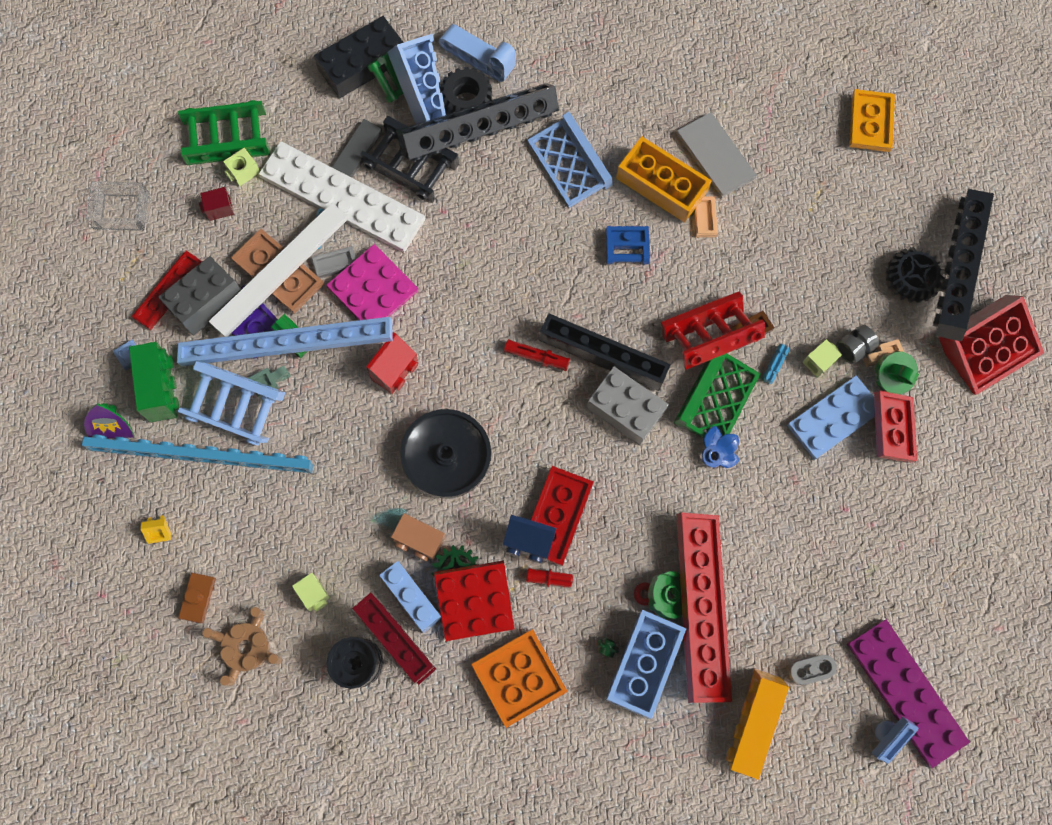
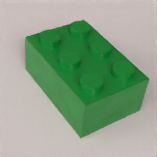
[129,342,179,423]

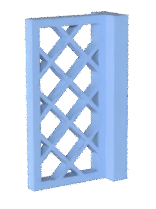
[528,111,613,208]

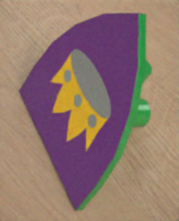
[84,403,135,439]

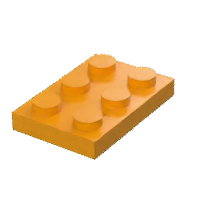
[849,89,895,152]

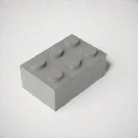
[586,367,669,446]

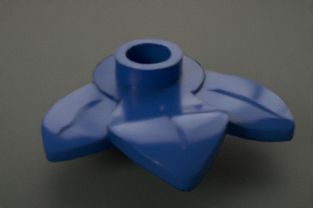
[702,426,740,468]

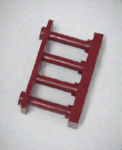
[352,592,437,685]

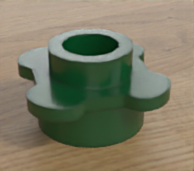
[596,637,619,658]

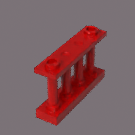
[661,291,765,369]

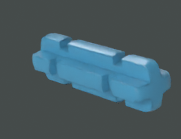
[762,344,790,384]

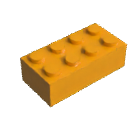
[616,136,712,223]

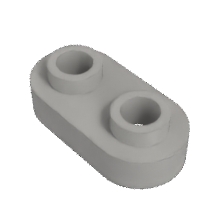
[789,655,837,685]

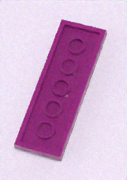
[847,619,970,768]

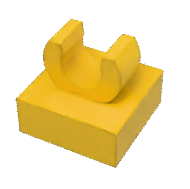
[141,515,171,544]

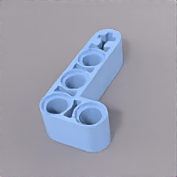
[439,24,516,82]

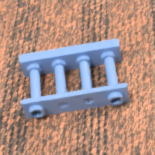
[178,361,286,445]

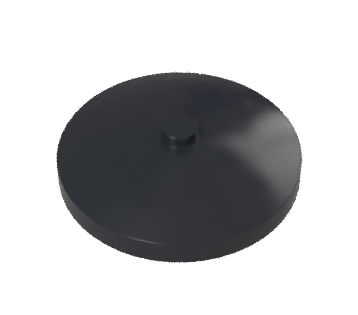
[401,409,491,499]

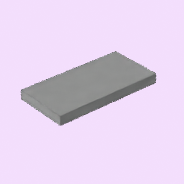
[676,112,757,198]

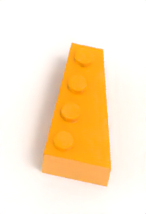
[726,668,789,780]

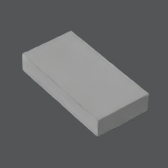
[311,246,356,278]

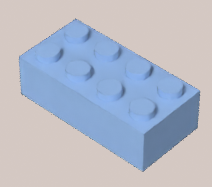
[605,610,686,719]

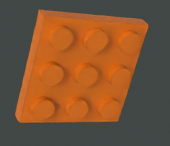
[471,629,568,728]

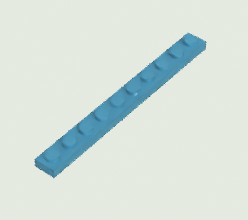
[82,435,313,474]

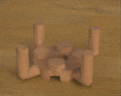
[202,607,282,686]

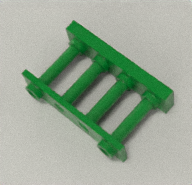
[178,100,270,166]

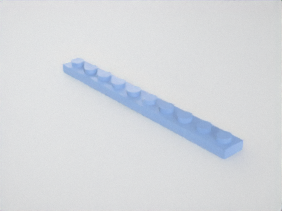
[177,317,393,366]

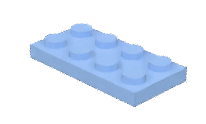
[787,375,875,460]

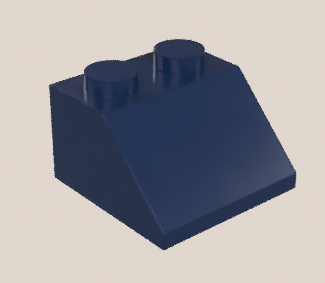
[503,514,557,564]

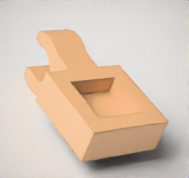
[863,339,904,367]

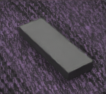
[332,119,382,178]

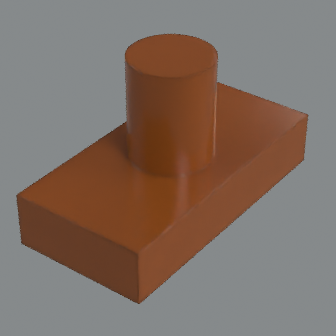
[179,572,216,624]

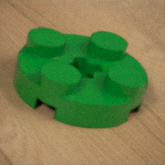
[648,571,683,619]

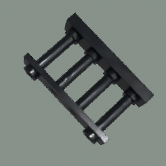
[360,115,459,203]

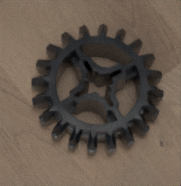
[885,246,945,304]

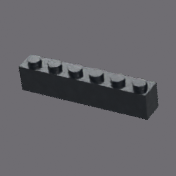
[539,313,671,391]

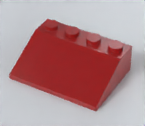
[938,295,1044,395]

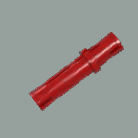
[504,339,570,372]

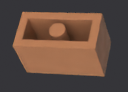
[391,513,446,562]

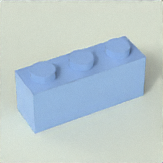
[379,561,442,633]

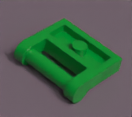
[367,52,404,103]

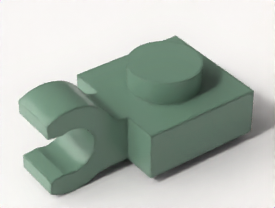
[249,366,291,399]

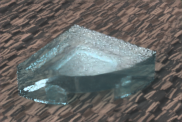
[377,508,408,531]

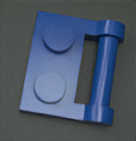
[606,226,650,264]

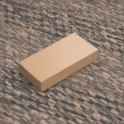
[694,196,718,238]

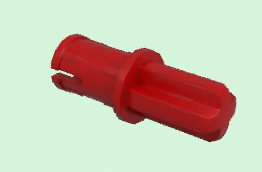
[527,568,573,588]

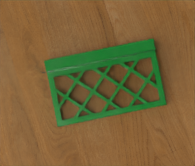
[673,353,761,438]

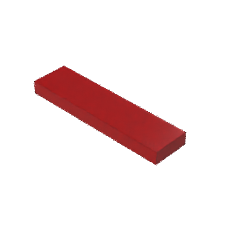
[131,250,202,330]

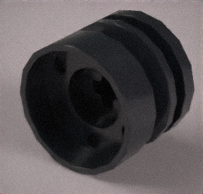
[326,637,384,689]

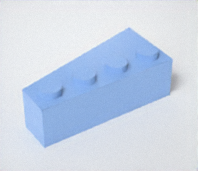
[387,34,445,124]

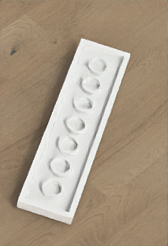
[259,141,425,253]

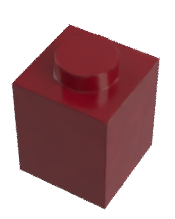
[199,187,235,221]

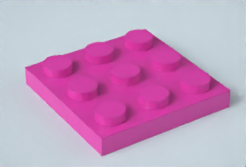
[327,244,419,320]

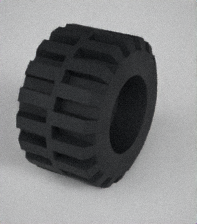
[440,67,492,125]

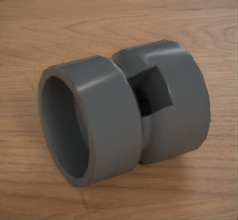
[836,324,879,364]

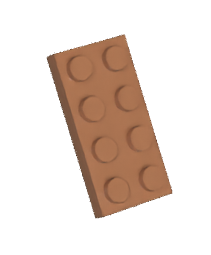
[231,229,324,314]

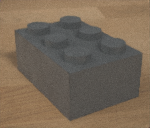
[159,256,241,336]

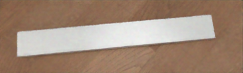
[209,203,349,337]

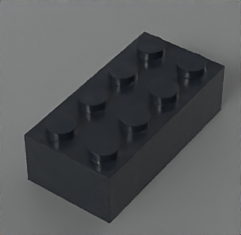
[314,16,404,99]

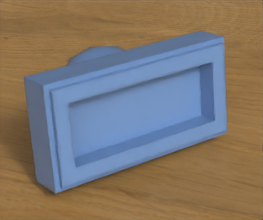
[871,717,919,764]

